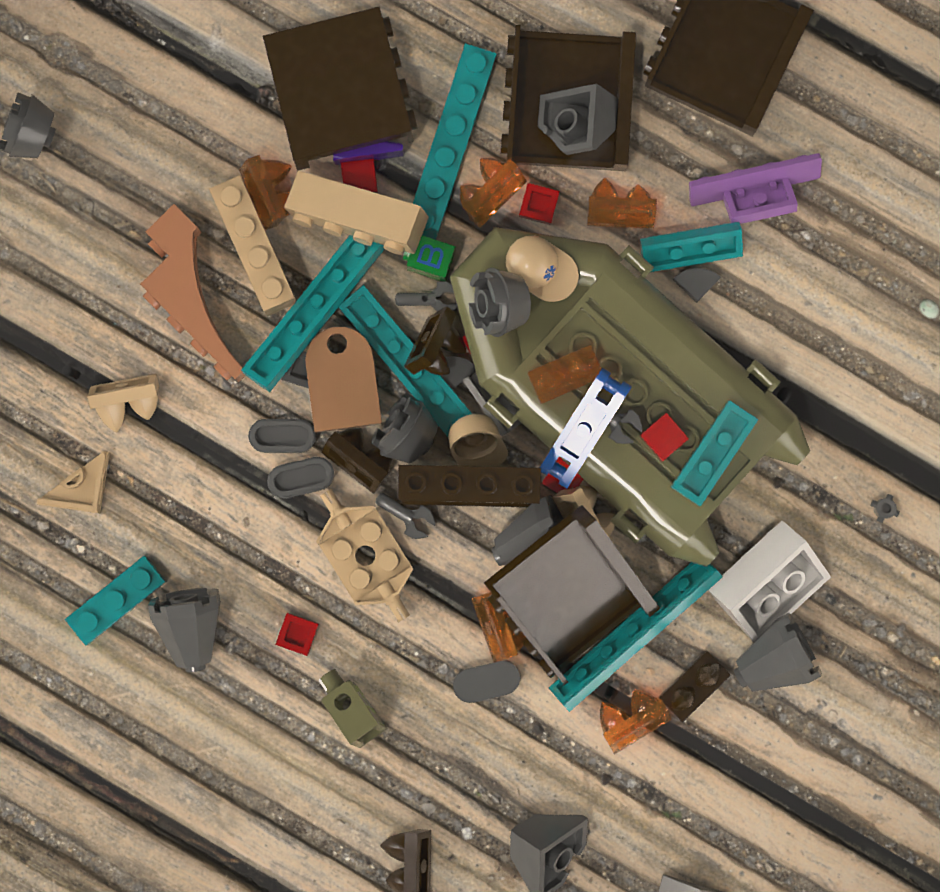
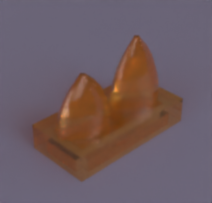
[239,155,291,230]
[460,158,527,228]
[587,177,657,229]
[527,345,602,405]
[471,592,526,662]
[600,690,672,754]

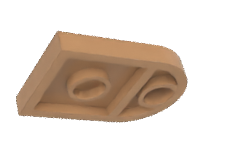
[305,327,382,433]

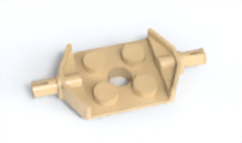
[316,489,414,623]

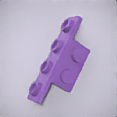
[689,153,822,224]

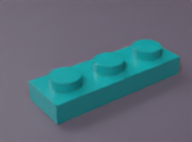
[640,222,743,272]
[670,400,758,506]
[65,556,167,646]

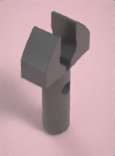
[395,282,458,311]
[608,409,642,444]
[375,493,435,539]

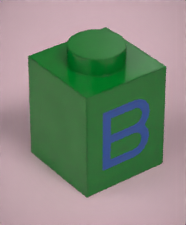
[403,235,456,282]

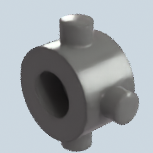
[870,494,900,523]

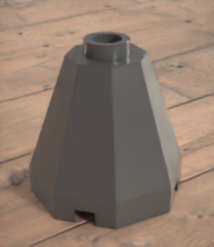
[492,495,563,566]
[148,588,221,672]
[734,613,822,692]

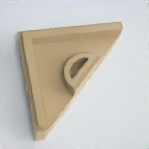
[37,451,110,514]

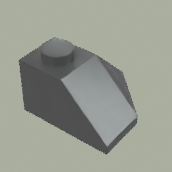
[538,84,618,155]
[510,814,588,892]

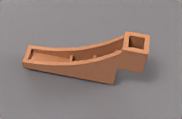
[140,204,245,382]

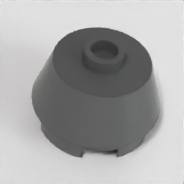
[0,92,56,158]
[468,268,531,337]
[372,397,438,463]

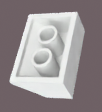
[708,521,831,642]

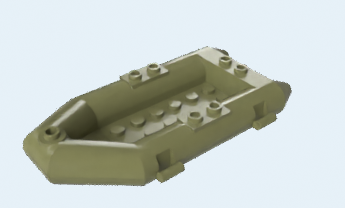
[450,227,810,566]

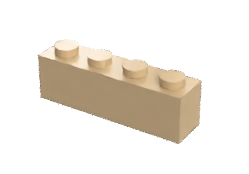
[284,170,429,255]
[209,175,297,316]

